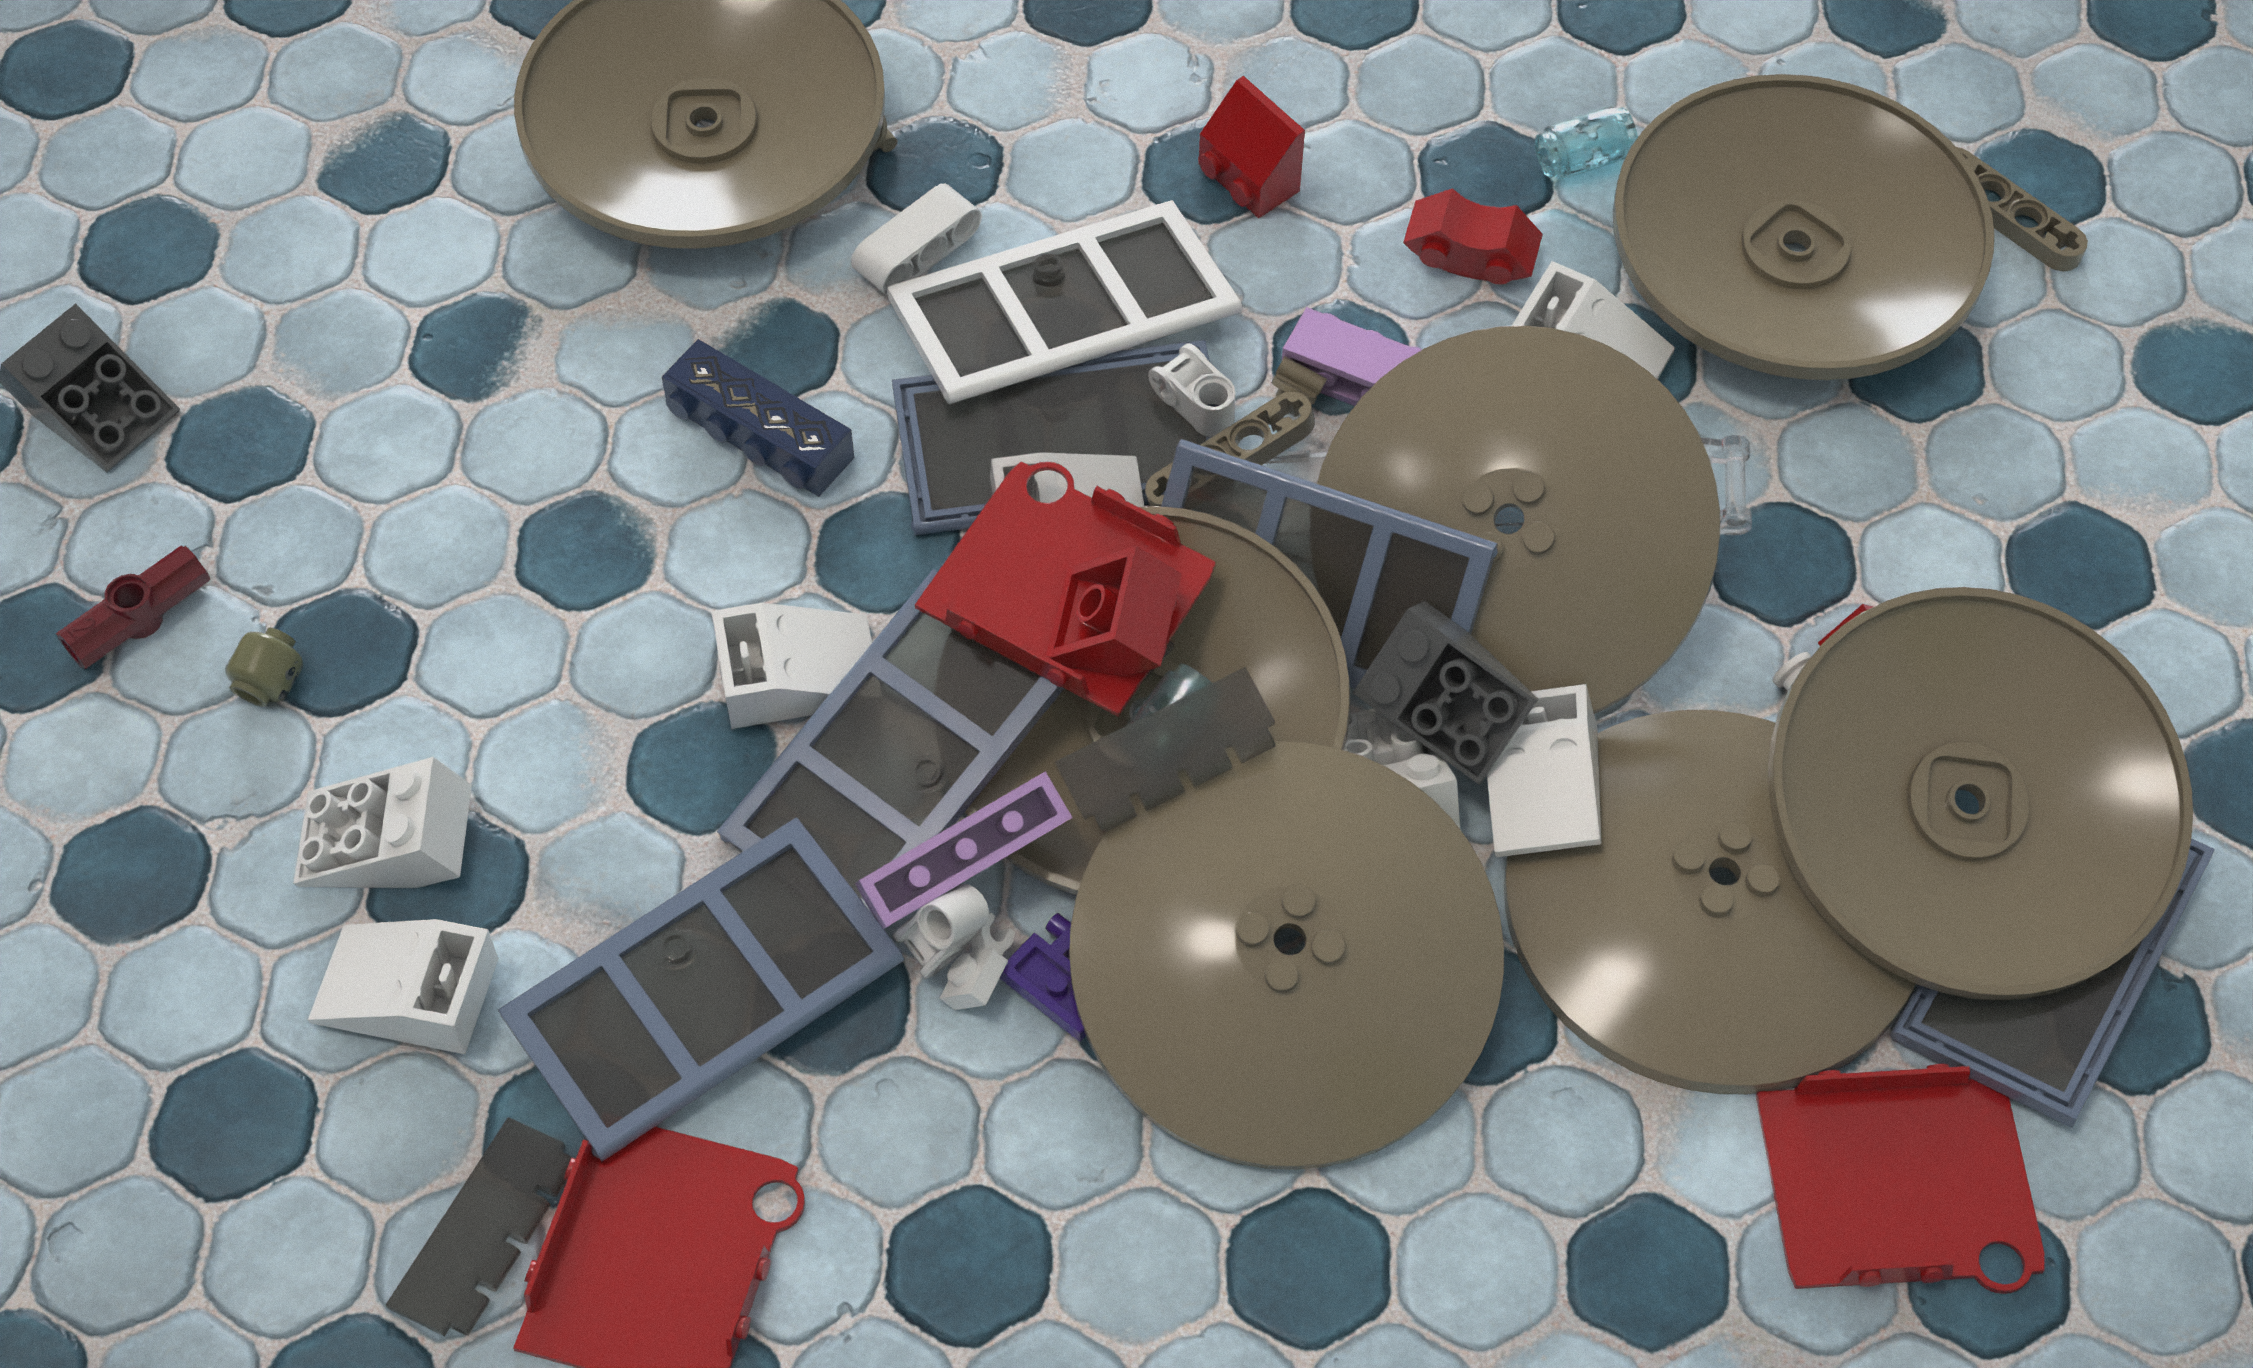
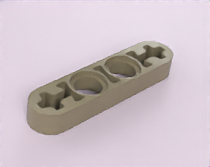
[1956,147,2088,272]
[1145,392,1315,510]

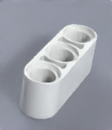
[851,183,982,296]

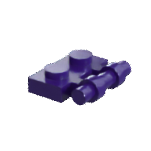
[999,913,1086,1042]

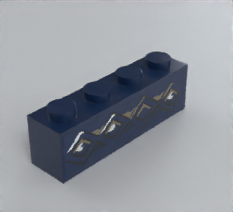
[662,339,855,497]

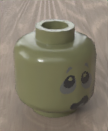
[225,627,303,707]

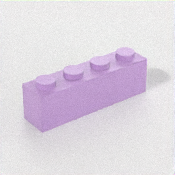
[1282,307,1422,406]
[855,771,1073,929]

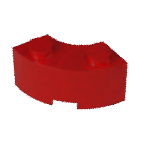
[1403,188,1543,285]

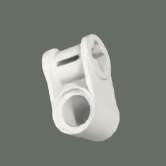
[1148,343,1235,437]
[892,884,989,979]

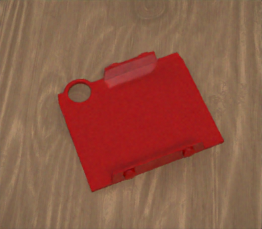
[915,461,1216,717]
[1756,1064,2044,1294]
[513,1113,805,1368]

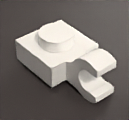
[940,912,1015,1010]

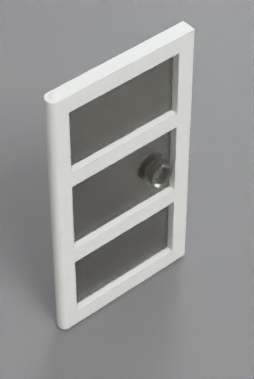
[887,200,1242,405]

